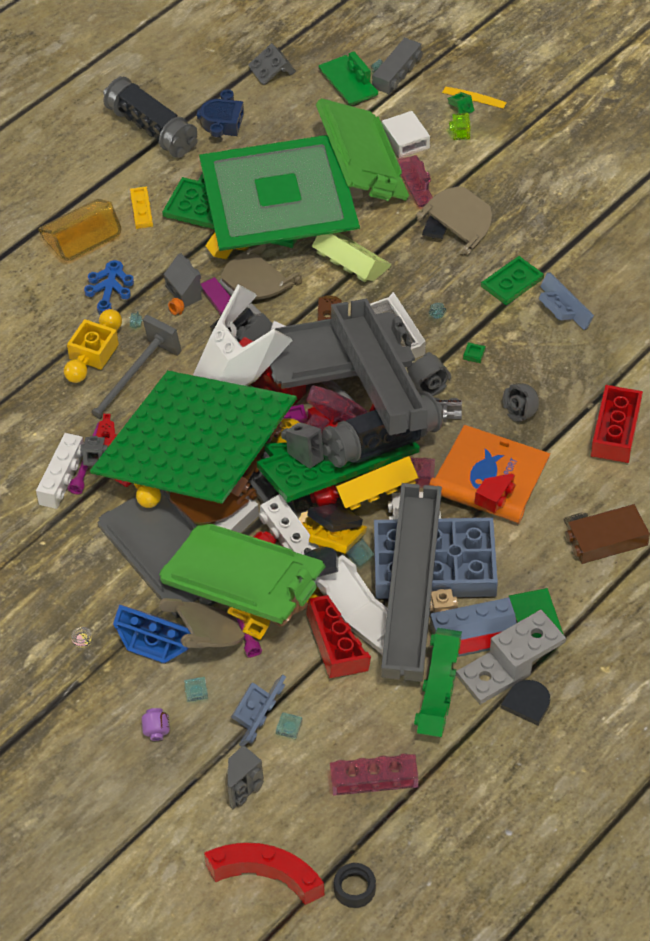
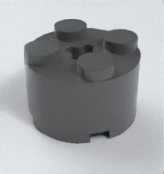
[407,352,451,396]

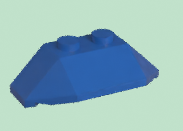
[113,605,191,663]

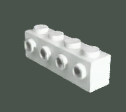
[36,433,84,509]
[259,494,320,555]

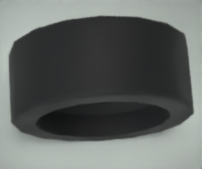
[334,863,376,908]

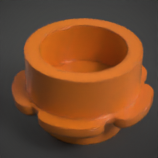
[168,298,185,315]

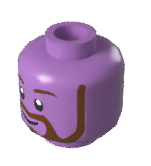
[142,708,170,741]

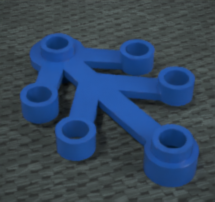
[84,260,134,314]

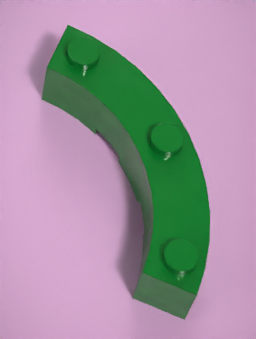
[414,628,462,737]

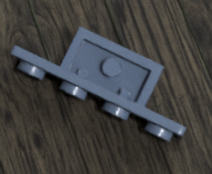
[539,273,594,330]
[231,674,286,747]

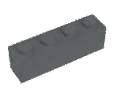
[372,37,423,94]

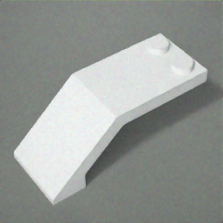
[314,555,388,655]

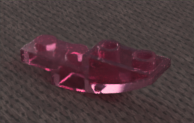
[306,386,367,422]

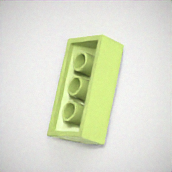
[312,232,392,282]

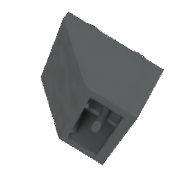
[164,253,203,308]
[236,313,273,342]
[228,745,264,810]

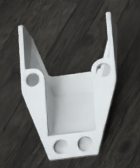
[193,284,293,386]

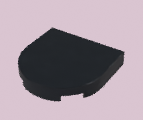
[304,547,339,577]
[501,680,550,726]

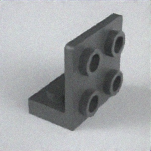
[248,43,296,85]

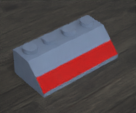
[430,598,516,657]

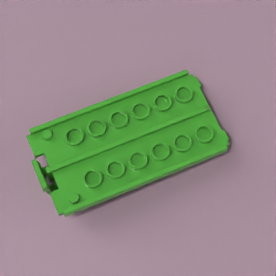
[316,98,409,201]
[159,524,325,624]

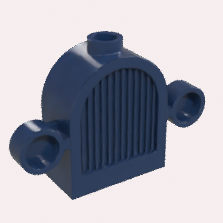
[197,89,244,137]

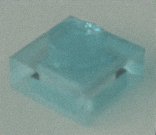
[347,539,374,567]
[184,677,208,702]
[276,712,303,739]

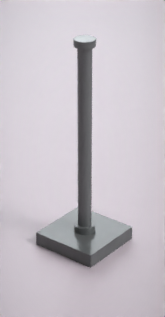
[91,315,182,418]

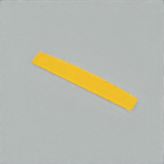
[442,86,507,108]

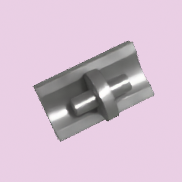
[435,398,462,422]

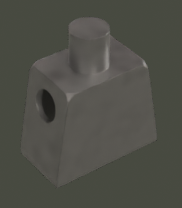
[281,423,324,468]

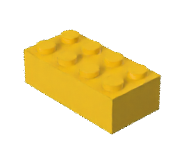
[336,456,418,510]

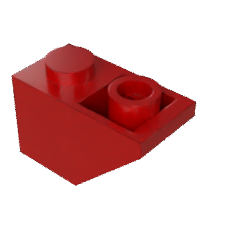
[474,473,516,514]

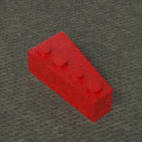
[306,595,371,679]

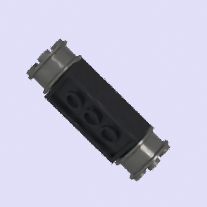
[103,76,198,158]
[322,392,443,468]

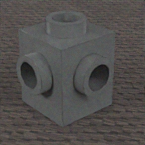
[80,436,108,466]

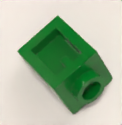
[447,92,475,117]

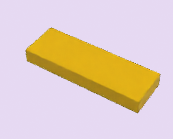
[130,187,153,229]

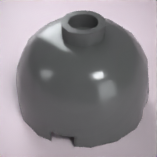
[503,383,539,422]

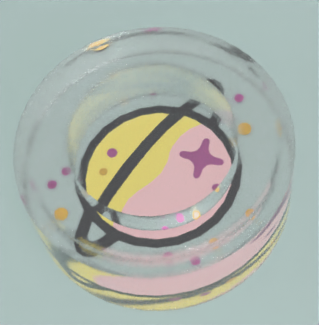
[71,627,92,648]

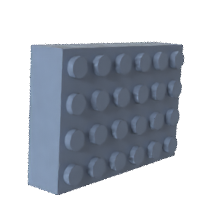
[374,518,498,599]

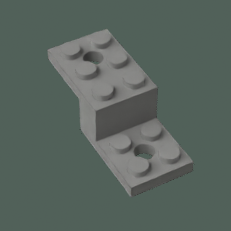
[456,610,566,705]

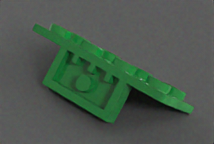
[318,51,378,106]

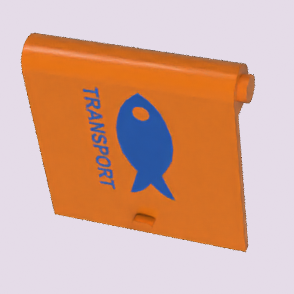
[429,425,551,523]

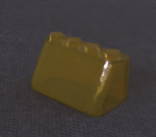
[38,198,122,261]

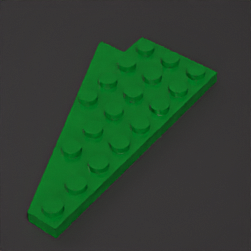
[162,173,297,248]
[257,442,420,502]

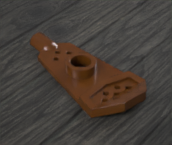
[318,295,342,321]

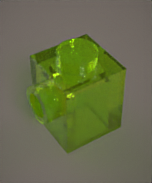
[449,113,471,140]

